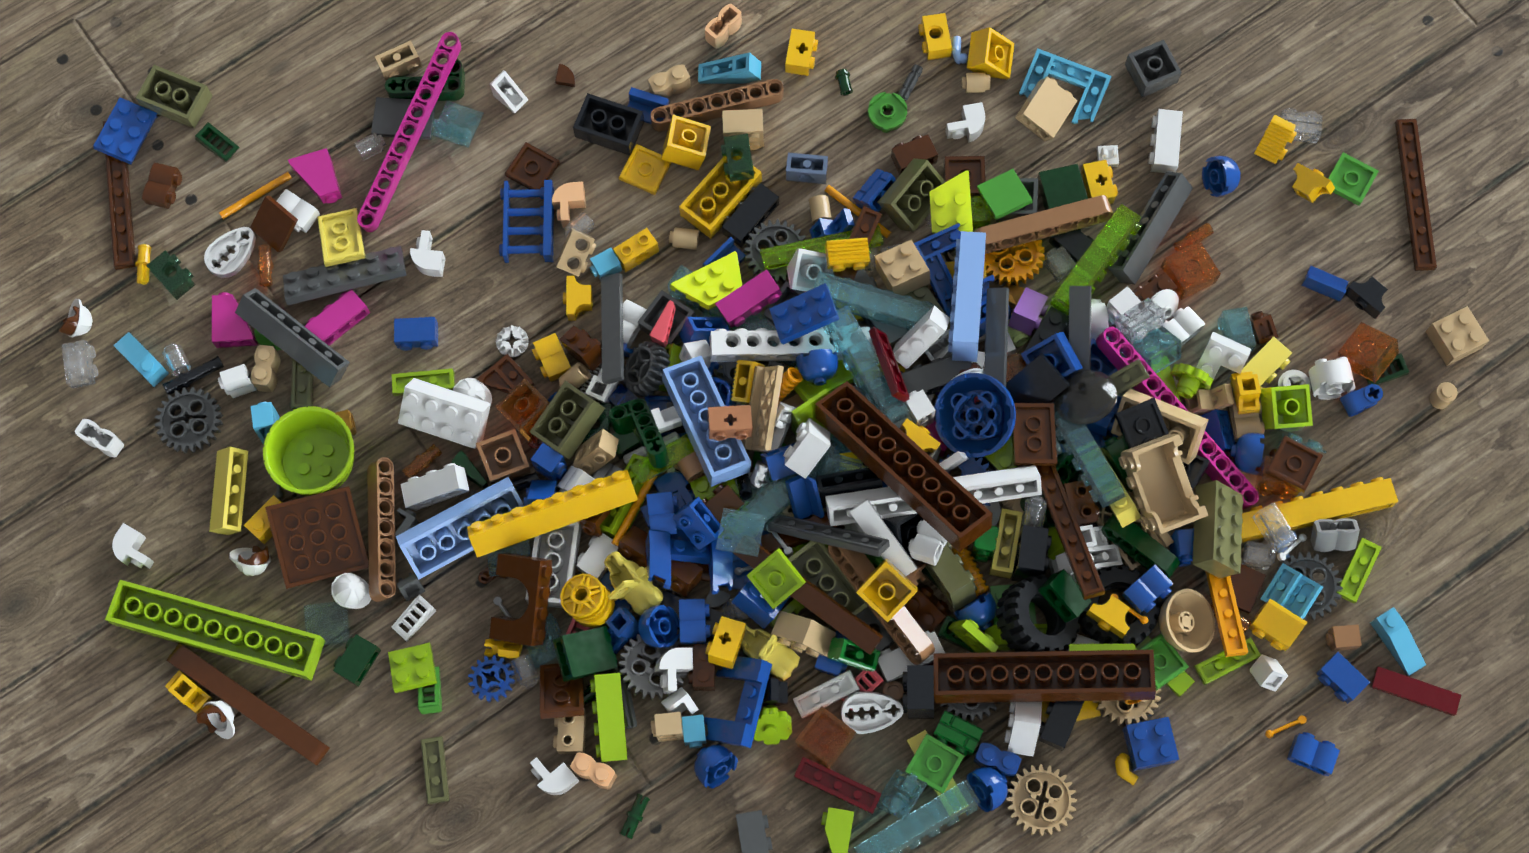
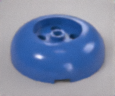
[934,373,1016,458]

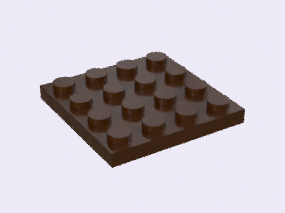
[265,486,369,589]

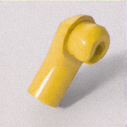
[1115,753,1139,785]

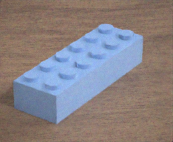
[948,231,986,362]
[662,355,751,487]
[396,477,524,580]

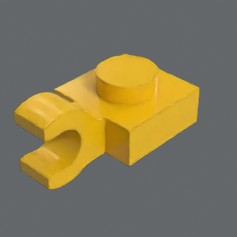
[484,639,523,659]

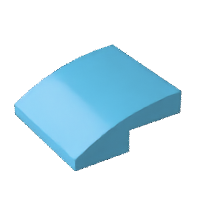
[1261,563,1323,619]

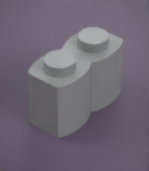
[1311,518,1360,552]

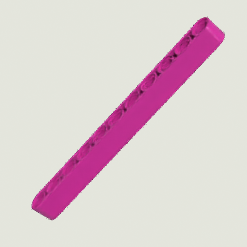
[357,32,461,232]
[1096,327,1259,510]

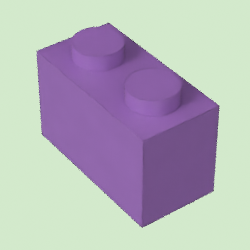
[1008,287,1049,335]

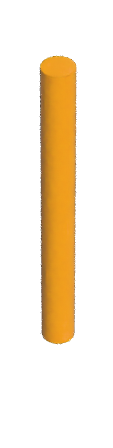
[219,172,292,219]
[824,185,892,238]
[611,470,658,547]

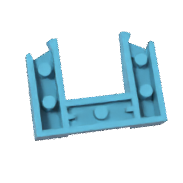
[1019,48,1112,124]

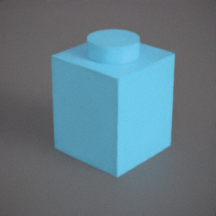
[589,247,622,281]
[682,715,707,748]

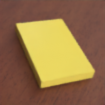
[318,208,365,267]

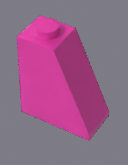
[288,148,343,204]
[212,292,257,348]

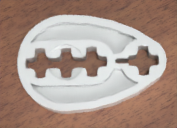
[204,227,256,278]
[841,691,904,734]

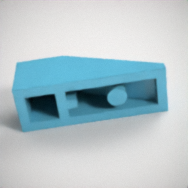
[698,52,761,84]
[113,332,169,387]
[1370,607,1426,676]

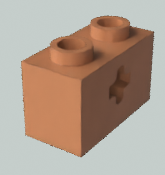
[707,405,753,441]

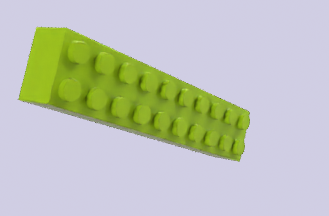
[105,580,326,681]

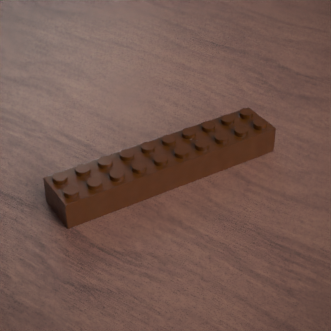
[815,381,993,552]
[934,649,1156,703]

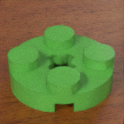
[868,92,907,133]

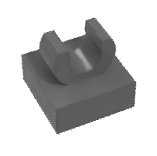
[396,573,425,601]

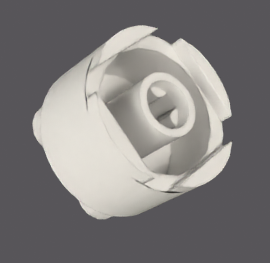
[1308,357,1355,400]

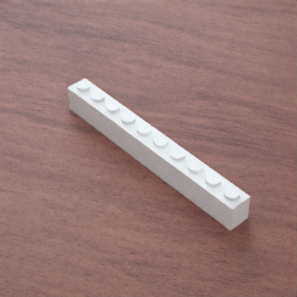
[825,465,1042,526]

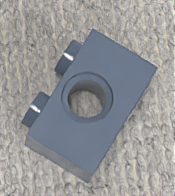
[786,153,828,184]

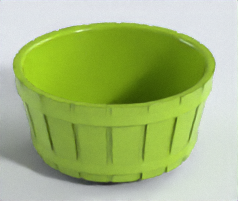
[263,406,354,496]

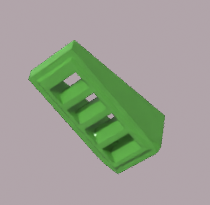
[418,667,442,714]

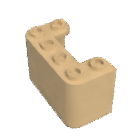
[1119,434,1208,534]

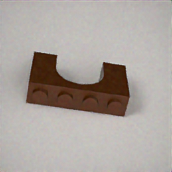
[489,553,552,646]

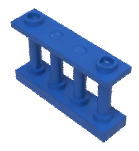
[499,180,554,263]

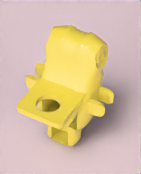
[604,551,663,616]
[741,625,800,682]

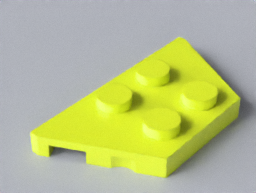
[929,171,973,234]
[670,251,742,310]

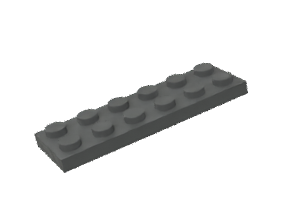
[283,246,407,306]

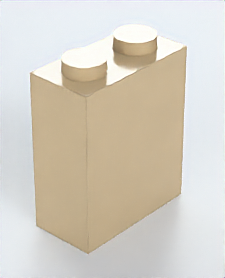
[1015,76,1078,142]

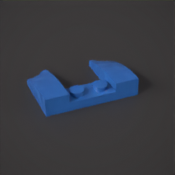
[914,223,994,318]
[645,530,733,595]
[704,657,772,748]

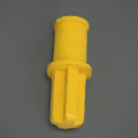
[135,244,152,285]

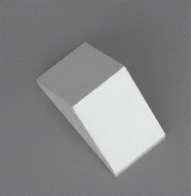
[490,70,528,113]

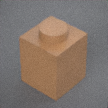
[1326,625,1362,652]

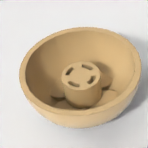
[1158,589,1215,653]

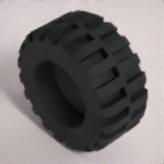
[1078,565,1160,645]
[996,575,1080,652]

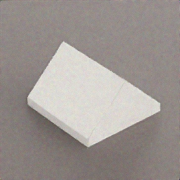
[787,248,834,292]

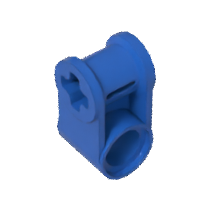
[1340,384,1383,417]

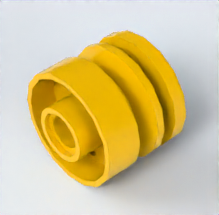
[560,573,615,628]

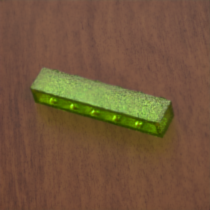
[1050,204,1142,315]

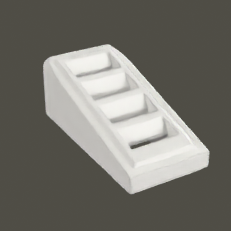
[392,594,436,642]

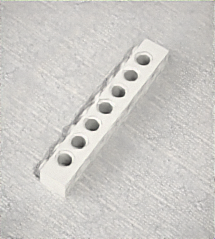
[709,327,877,362]

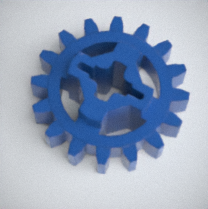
[468,655,515,703]

